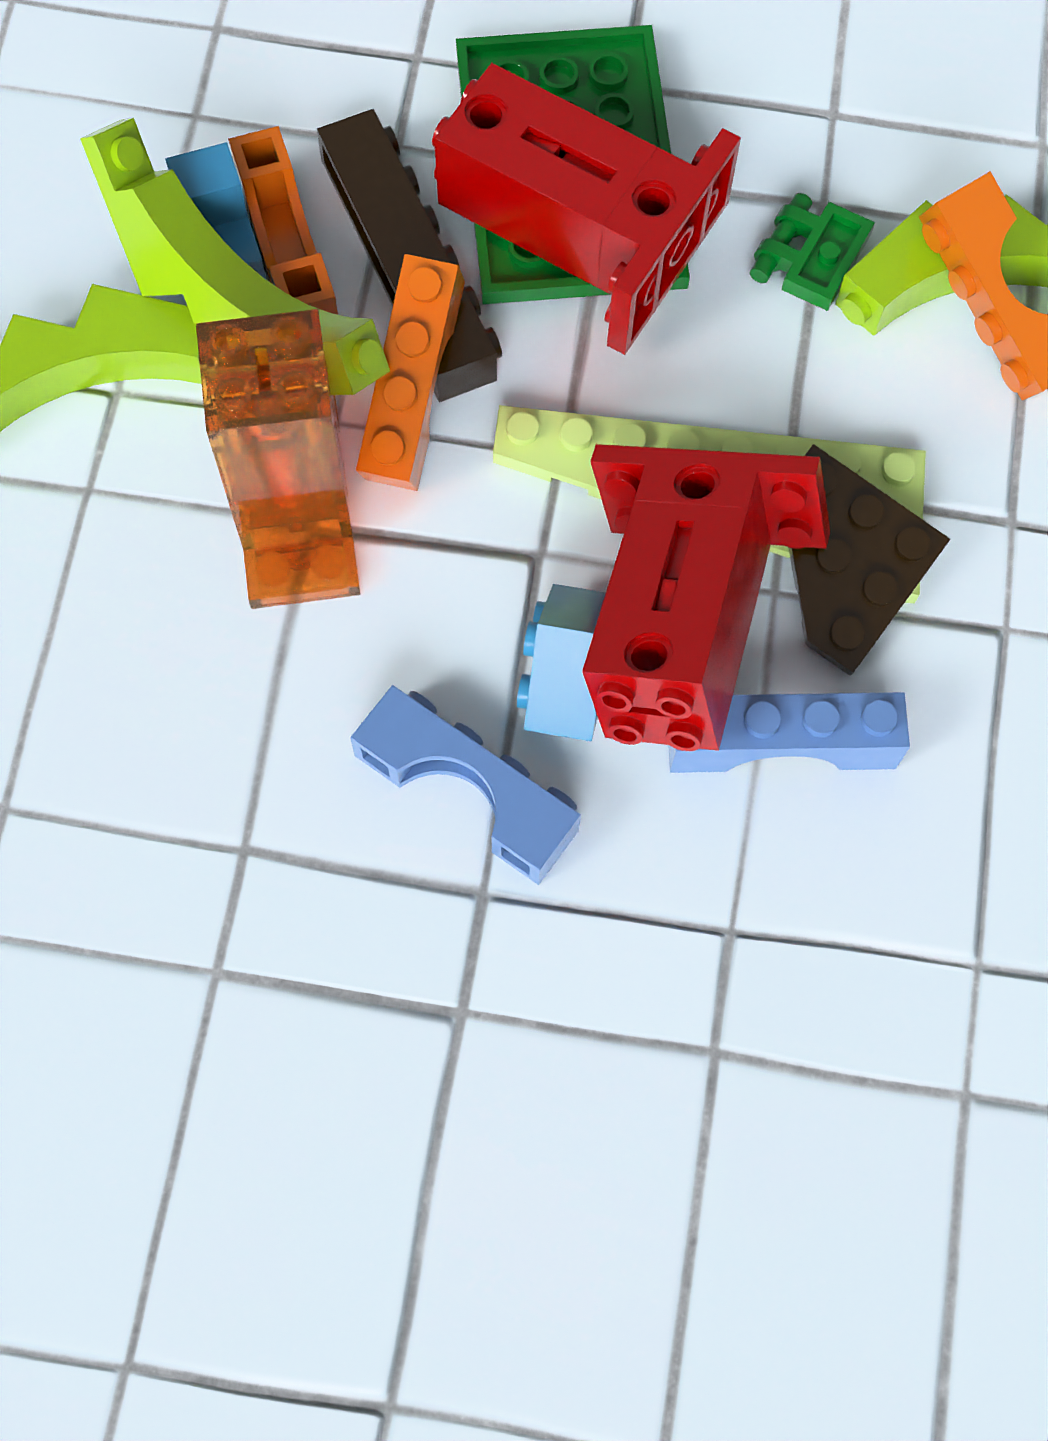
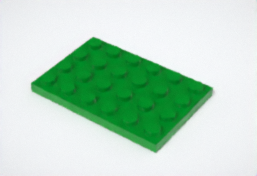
[456,25,690,305]

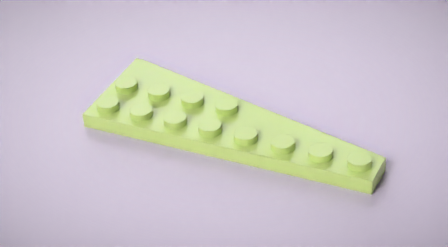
[493,405,926,604]

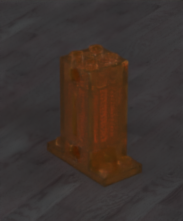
[196,309,361,609]

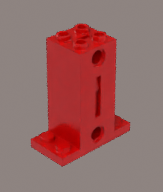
[432,62,741,355]
[582,444,830,751]

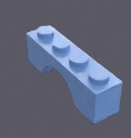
[350,685,581,885]
[668,692,910,773]

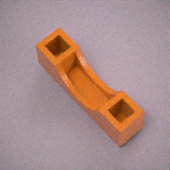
[228,126,338,314]
[919,171,1048,401]
[356,254,465,491]

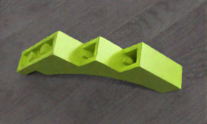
[80,117,390,395]
[835,194,1048,336]
[0,284,225,431]

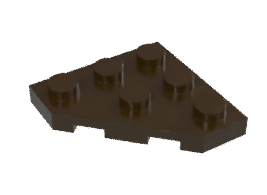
[788,444,950,676]

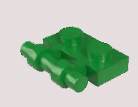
[750,193,875,311]

